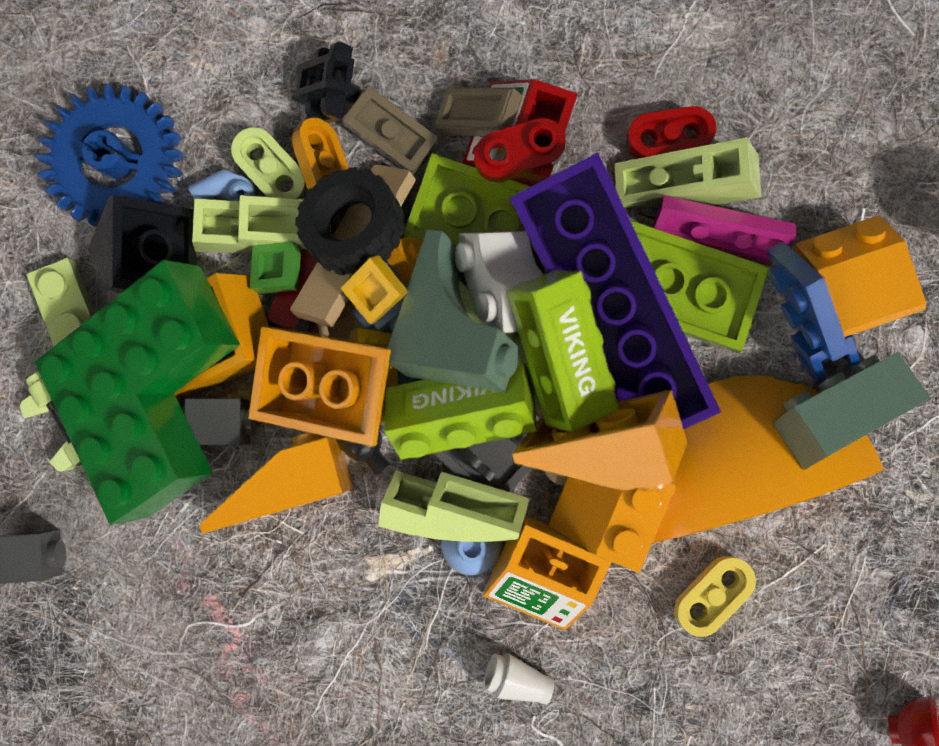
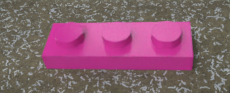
[651,195,796,265]

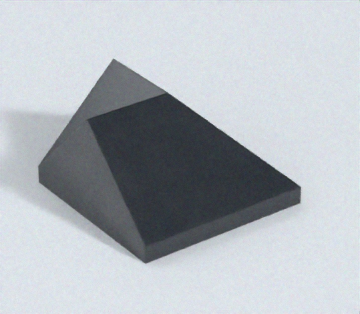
[88,195,197,294]

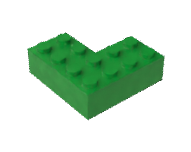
[34,260,240,525]

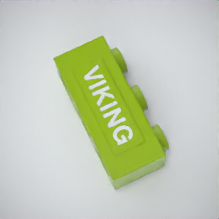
[506,270,619,433]
[384,358,537,460]

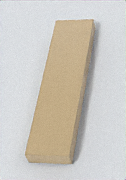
[290,164,416,328]

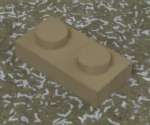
[342,86,439,176]

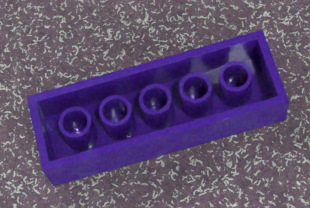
[510,152,721,429]

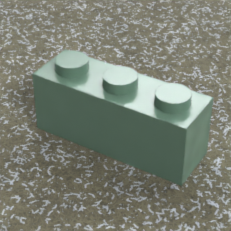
[773,352,930,470]

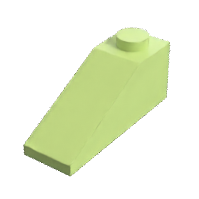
[615,137,761,207]

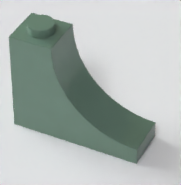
[387,230,518,392]

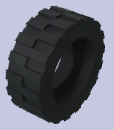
[295,167,405,276]

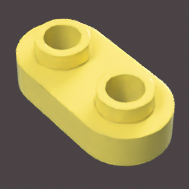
[674,556,756,637]

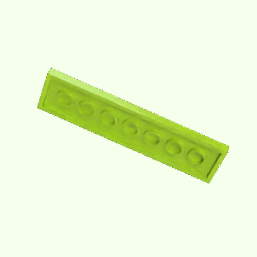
[403,153,770,353]

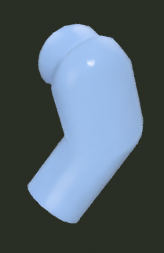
[188,169,255,201]

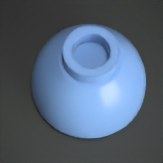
[441,540,503,576]

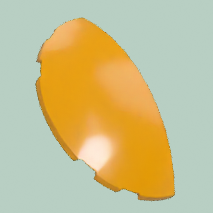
[653,375,884,543]

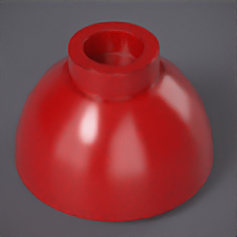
[888,696,939,746]

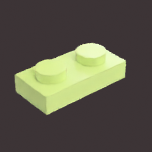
[26,257,95,346]

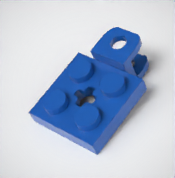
[767,241,860,384]

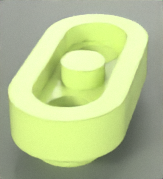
[231,127,308,199]

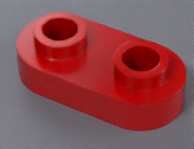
[626,106,717,159]
[474,118,566,183]

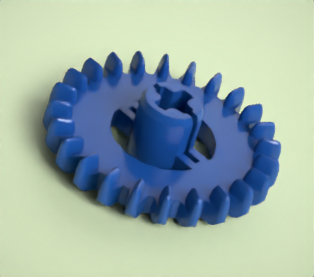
[35,83,184,227]

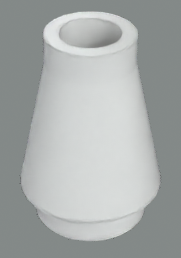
[483,653,555,705]

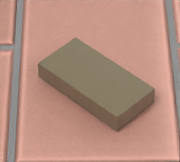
[434,87,522,136]

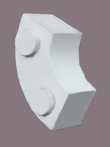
[455,231,543,333]

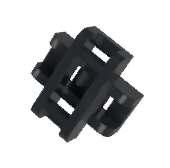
[292,42,360,123]

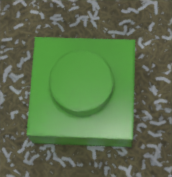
[250,242,301,294]

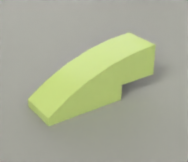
[192,195,331,253]
[378,470,530,542]

